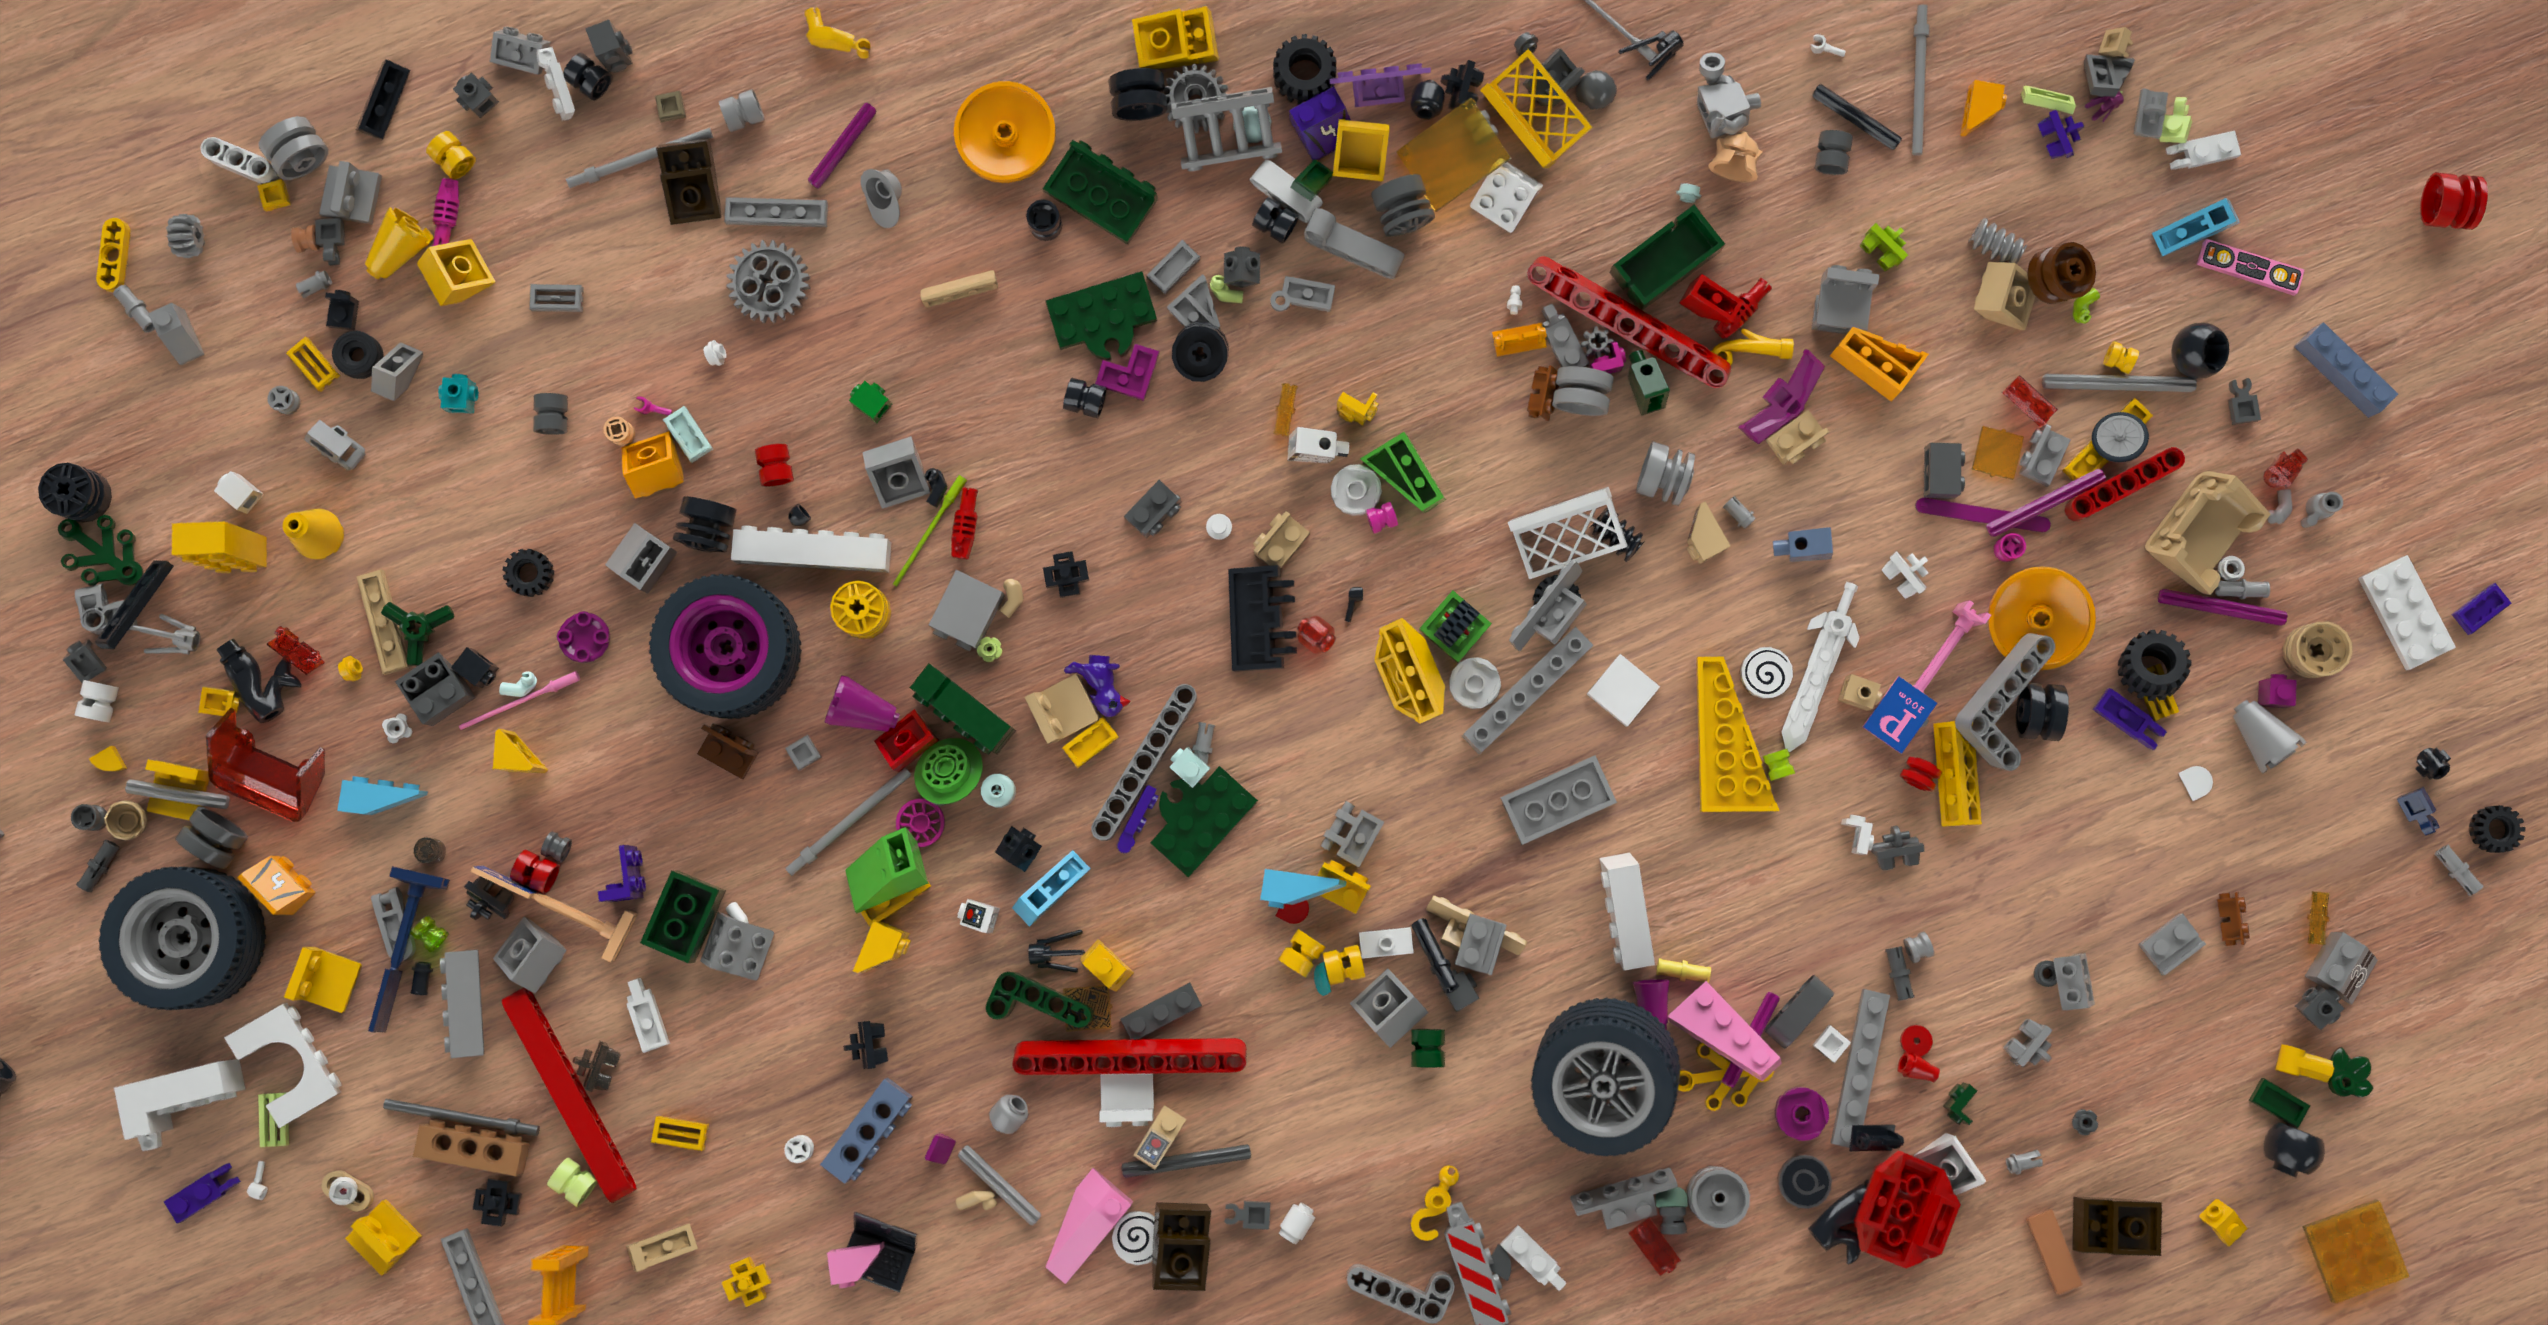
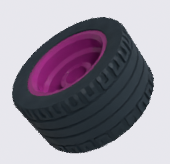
[649,574,802,719]

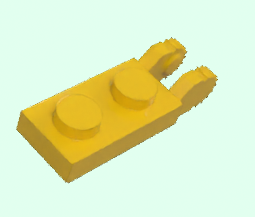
[860,882,931,928]

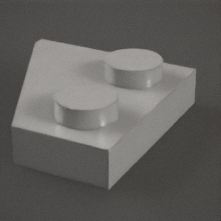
[1167,274,1220,329]

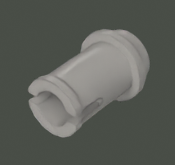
[296,271,332,298]
[1723,496,1756,529]
[2006,1150,2043,1175]

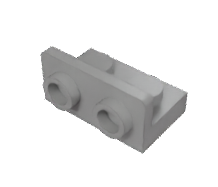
[490,27,551,75]
[2019,424,2071,487]
[2053,953,2095,1011]

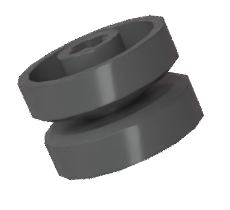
[175,807,248,869]

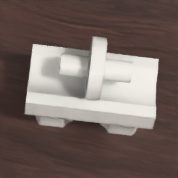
[1882,551,1929,599]

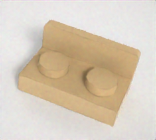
[1765,410,1829,465]
[1253,511,1310,569]

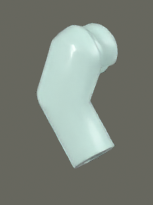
[499,671,537,697]

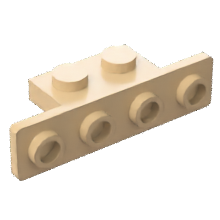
[1426,896,1527,955]

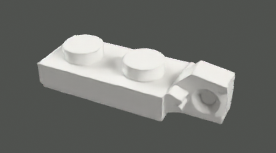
[536,47,575,121]
[627,978,670,1053]
[1500,1225,1567,1291]

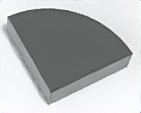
[1489,1244,1511,1281]

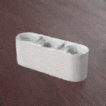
[201,137,279,184]
[1250,159,1323,223]

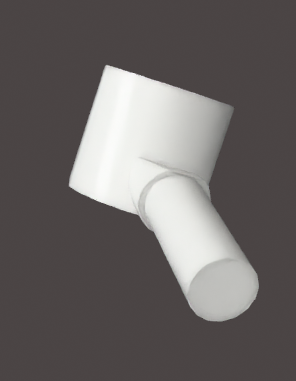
[1811,34,1846,57]
[247,1161,268,1200]

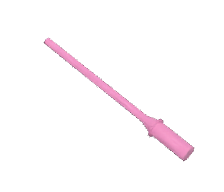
[459,671,580,730]

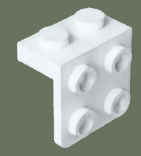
[1099,1074,1154,1127]

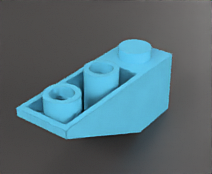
[337,776,428,815]

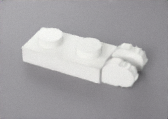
[2166,131,2241,170]

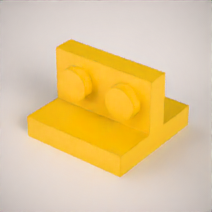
[345,1199,422,1276]

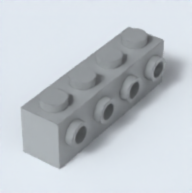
[440,950,484,1058]

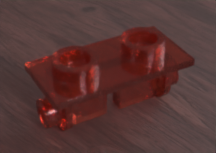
[2002,375,2058,427]
[266,626,325,675]
[1628,1218,1681,1276]

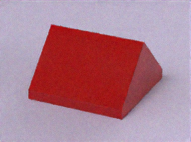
[874,709,939,772]

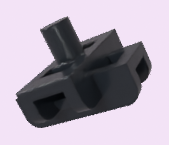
[1043,551,1089,598]
[473,1178,522,1226]

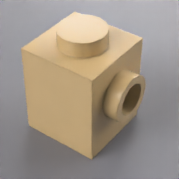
[1838,674,1882,711]

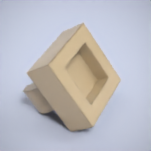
[2099,27,2133,58]

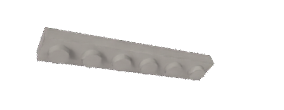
[1830,989,1890,1148]

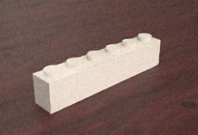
[731,526,891,573]

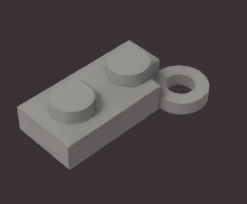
[1271,276,1335,312]

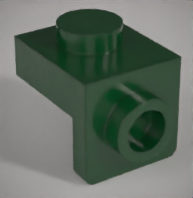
[1943,1082,1977,1125]

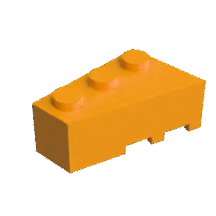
[1830,327,1929,401]

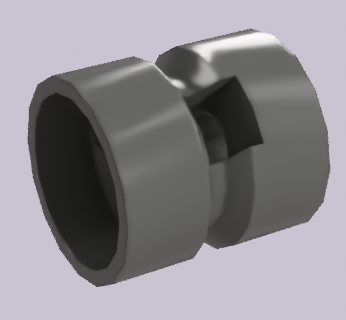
[1815,130,1853,175]
[533,393,568,435]

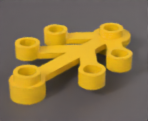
[1678,1043,1774,1111]

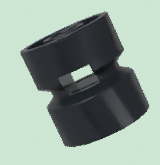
[563,53,612,101]
[1252,197,1299,244]
[1026,199,1062,241]
[1063,378,1107,419]

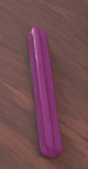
[1986,469,2106,537]
[2158,589,2288,626]

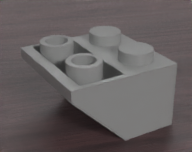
[605,523,677,594]

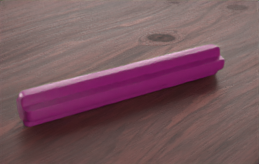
[808,102,876,189]
[1722,992,1780,1088]

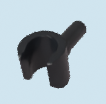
[1344,587,1363,622]

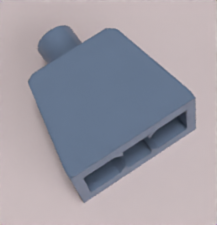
[1773,527,1833,562]

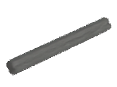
[1122,1144,1251,1178]

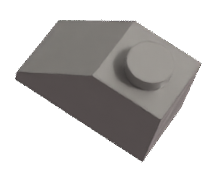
[148,303,205,365]
[371,342,423,401]

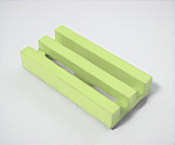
[2021,85,2076,114]
[258,1092,289,1147]

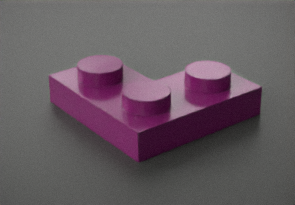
[1095,344,1160,401]

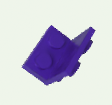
[598,845,646,902]

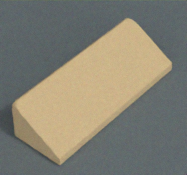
[921,270,998,308]

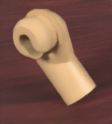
[999,579,1023,618]
[956,1191,997,1210]

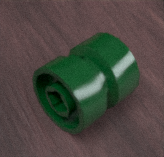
[1411,1029,1445,1068]

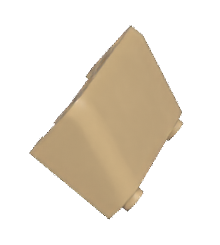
[2145,471,2271,595]

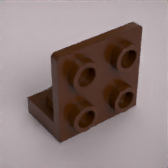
[697,723,759,780]

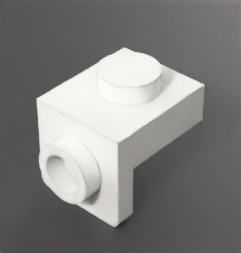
[1841,815,1874,855]

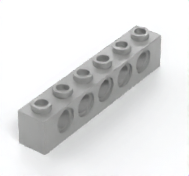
[1462,627,1593,754]

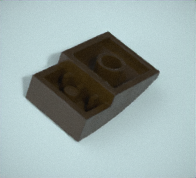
[656,138,721,225]
[2072,1197,2162,1256]
[1152,1202,1211,1291]

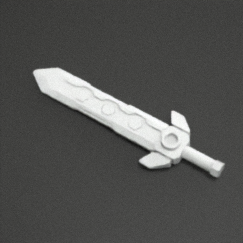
[1781,582,1859,752]

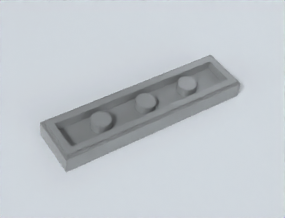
[724,197,828,227]
[441,1228,504,1325]

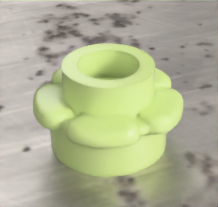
[977,637,1002,662]

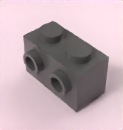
[585,19,633,73]
[1924,443,1965,499]

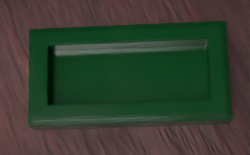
[1290,159,1333,202]
[2249,1078,2310,1128]

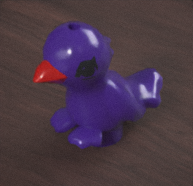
[1064,655,1131,717]

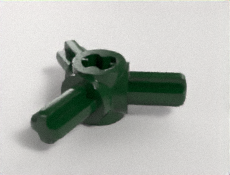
[381,602,455,666]

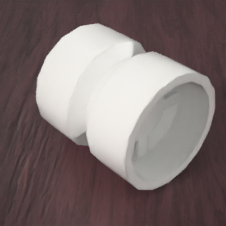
[74,680,119,723]

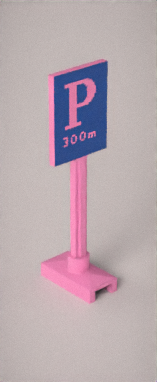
[1862,600,1991,754]

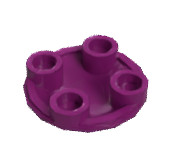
[557,611,610,663]

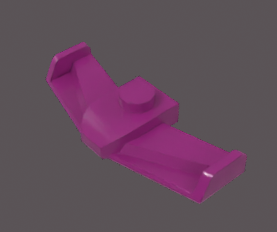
[1738,349,1825,445]

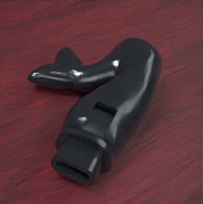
[217,639,302,723]
[1808,1180,1869,1265]

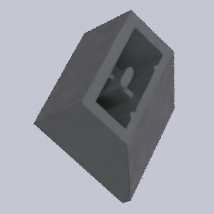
[395,652,476,726]

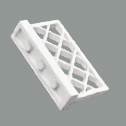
[1508,487,1627,579]

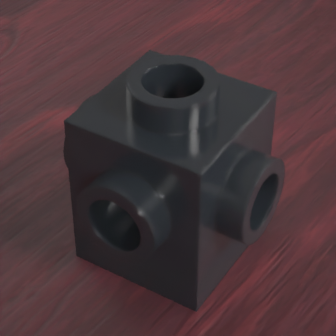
[995,826,1042,872]

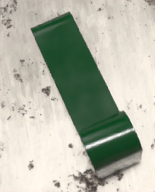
[985,972,1094,1028]

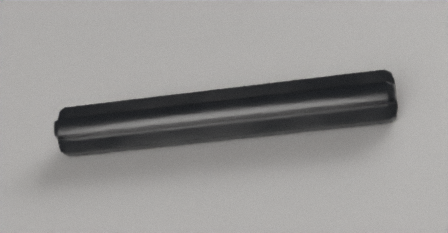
[1812,84,1902,150]

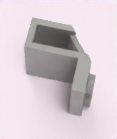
[1812,265,1879,334]

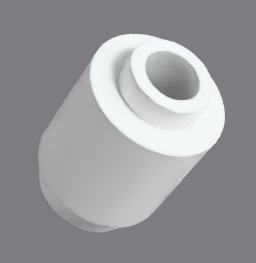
[1279,1202,1315,1244]

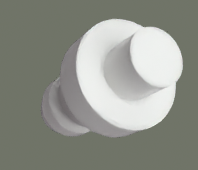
[1507,285,1522,315]

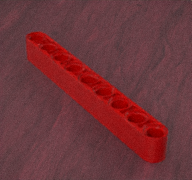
[502,987,637,1203]
[1012,1038,1247,1075]

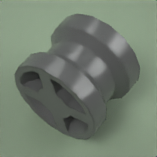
[541,831,572,863]

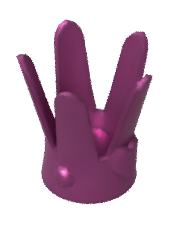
[2084,91,2124,122]

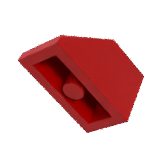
[1679,274,1744,323]

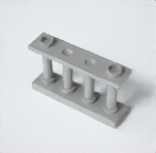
[1171,87,1282,171]

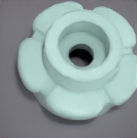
[1676,184,1701,203]

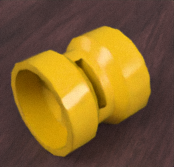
[2103,341,2139,374]

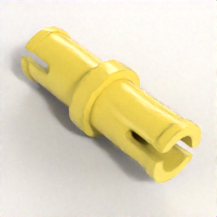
[1656,958,1711,983]

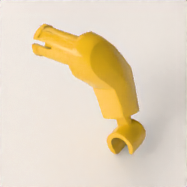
[804,7,871,59]

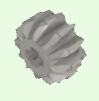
[166,214,205,258]

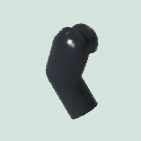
[925,468,947,508]

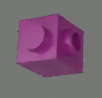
[2258,674,2297,708]

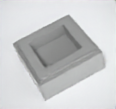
[785,735,822,771]

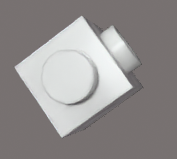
[214,471,264,514]

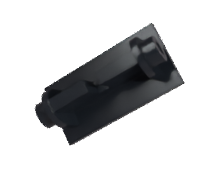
[1849,1124,1904,1152]

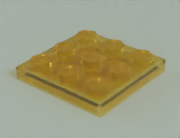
[2302,1200,2410,1304]

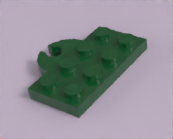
[1045,271,1158,360]
[1150,766,1258,878]

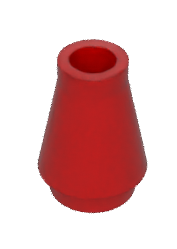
[1898,1052,1940,1083]

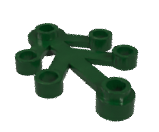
[58,515,143,586]

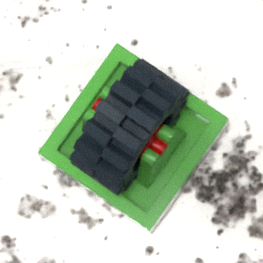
[1419,590,1492,663]

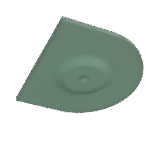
[1656,1187,1688,1207]

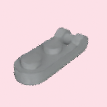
[371,887,416,961]

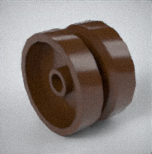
[2027,242,2096,304]

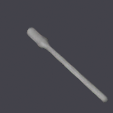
[1584,0,1658,65]

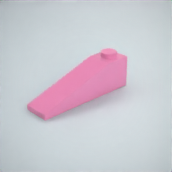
[1046,1168,1133,1284]

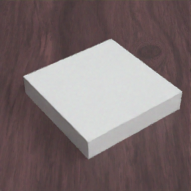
[1587,654,1660,727]

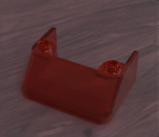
[206,708,325,822]

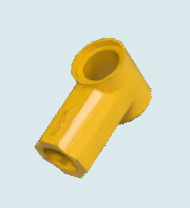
[2275,1044,2334,1083]

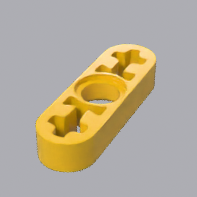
[96,218,131,292]

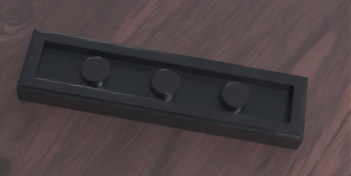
[95,560,174,650]

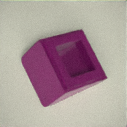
[924,1133,956,1164]

